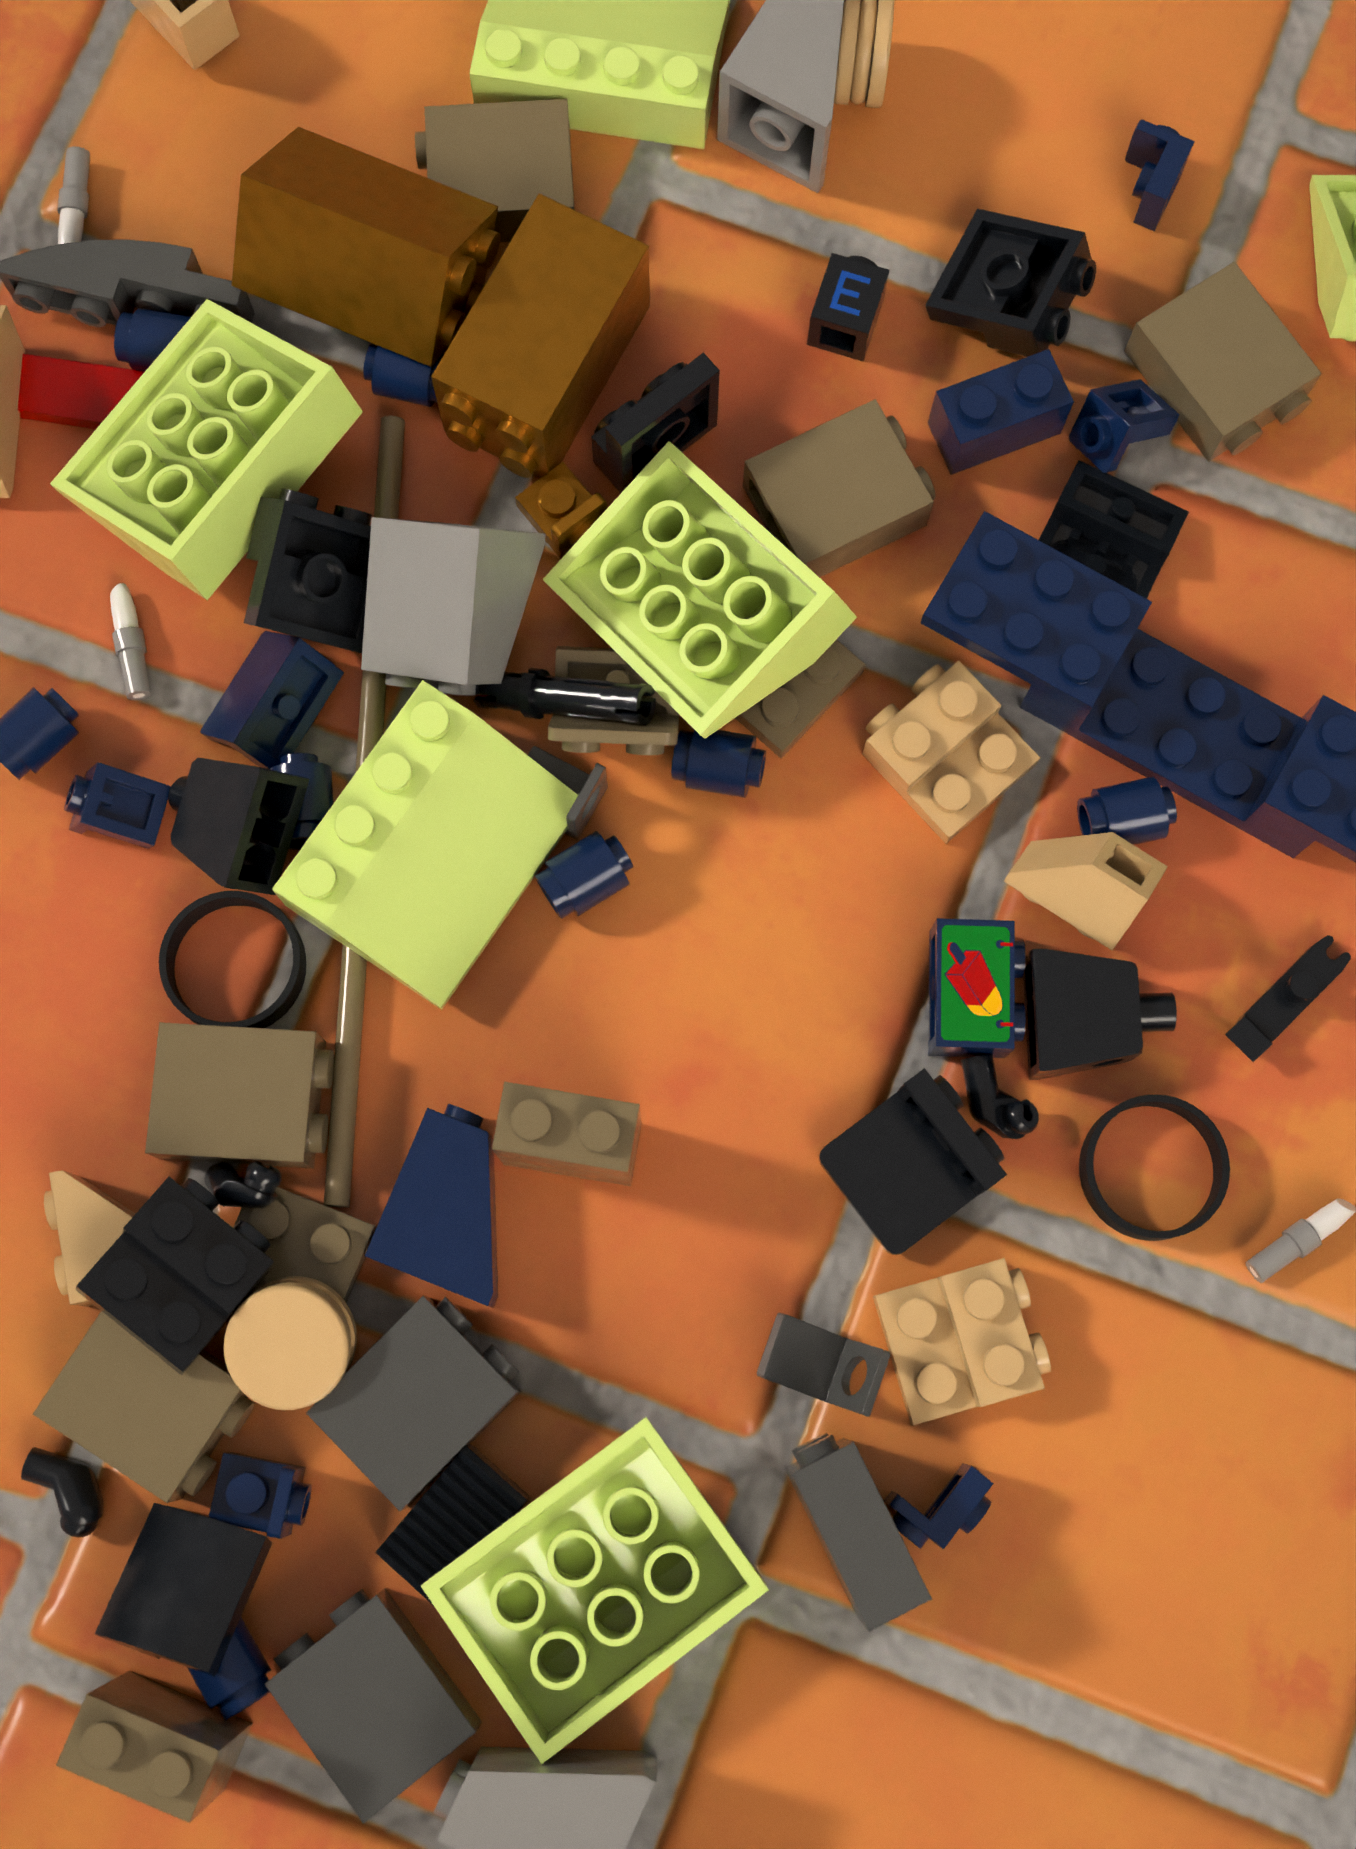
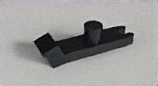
[1225,935,1351,1062]

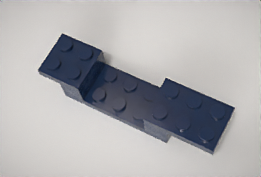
[920,511,1356,863]

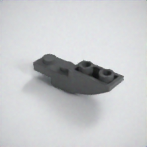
[0,240,255,327]

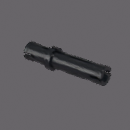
[474,668,656,726]

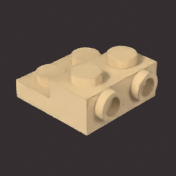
[862,660,1040,844]
[873,1258,1051,1425]

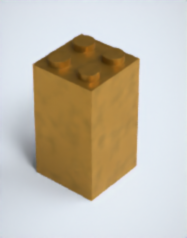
[231,126,501,367]
[431,193,650,478]

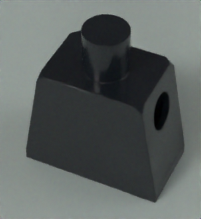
[168,758,310,895]
[1023,949,1177,1080]

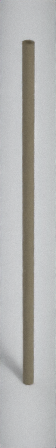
[324,416,405,1208]

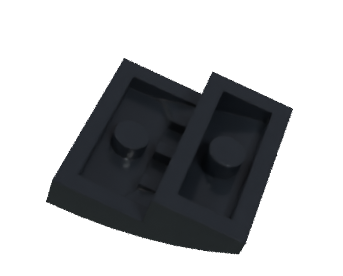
[1039,460,1189,599]
[95,1503,272,1677]

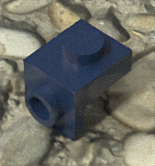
[884,1463,994,1549]

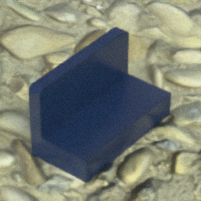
[200,631,344,769]

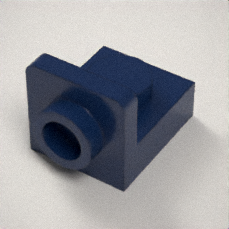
[1125,120,1195,231]
[1069,379,1180,473]
[64,762,171,849]
[209,1452,312,1539]

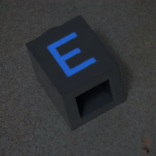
[807,253,890,362]

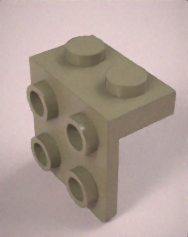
[548,646,679,755]

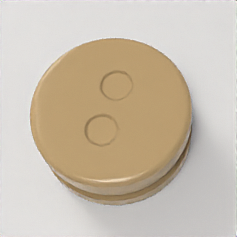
[834,0,895,108]
[224,1276,357,1410]

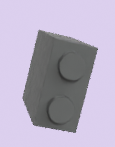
[306,1296,522,1511]
[784,1433,932,1632]
[265,1588,482,1824]

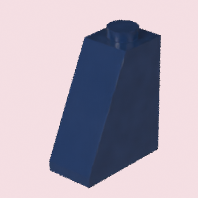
[365,1104,498,1308]

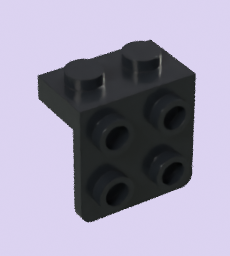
[819,1068,1007,1255]

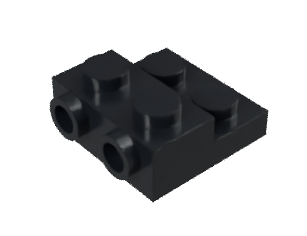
[925,209,1096,357]
[591,352,720,493]
[244,488,372,653]
[76,1177,274,1376]

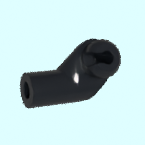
[961,1055,1039,1139]
[204,1161,282,1209]
[21,1447,104,1538]

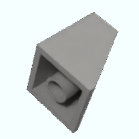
[717,0,844,193]
[361,517,546,696]
[433,1747,657,1849]

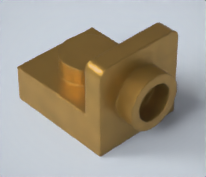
[515,462,607,559]

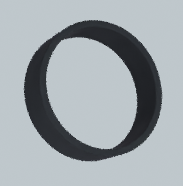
[159,891,307,1028]
[1079,1094,1230,1241]

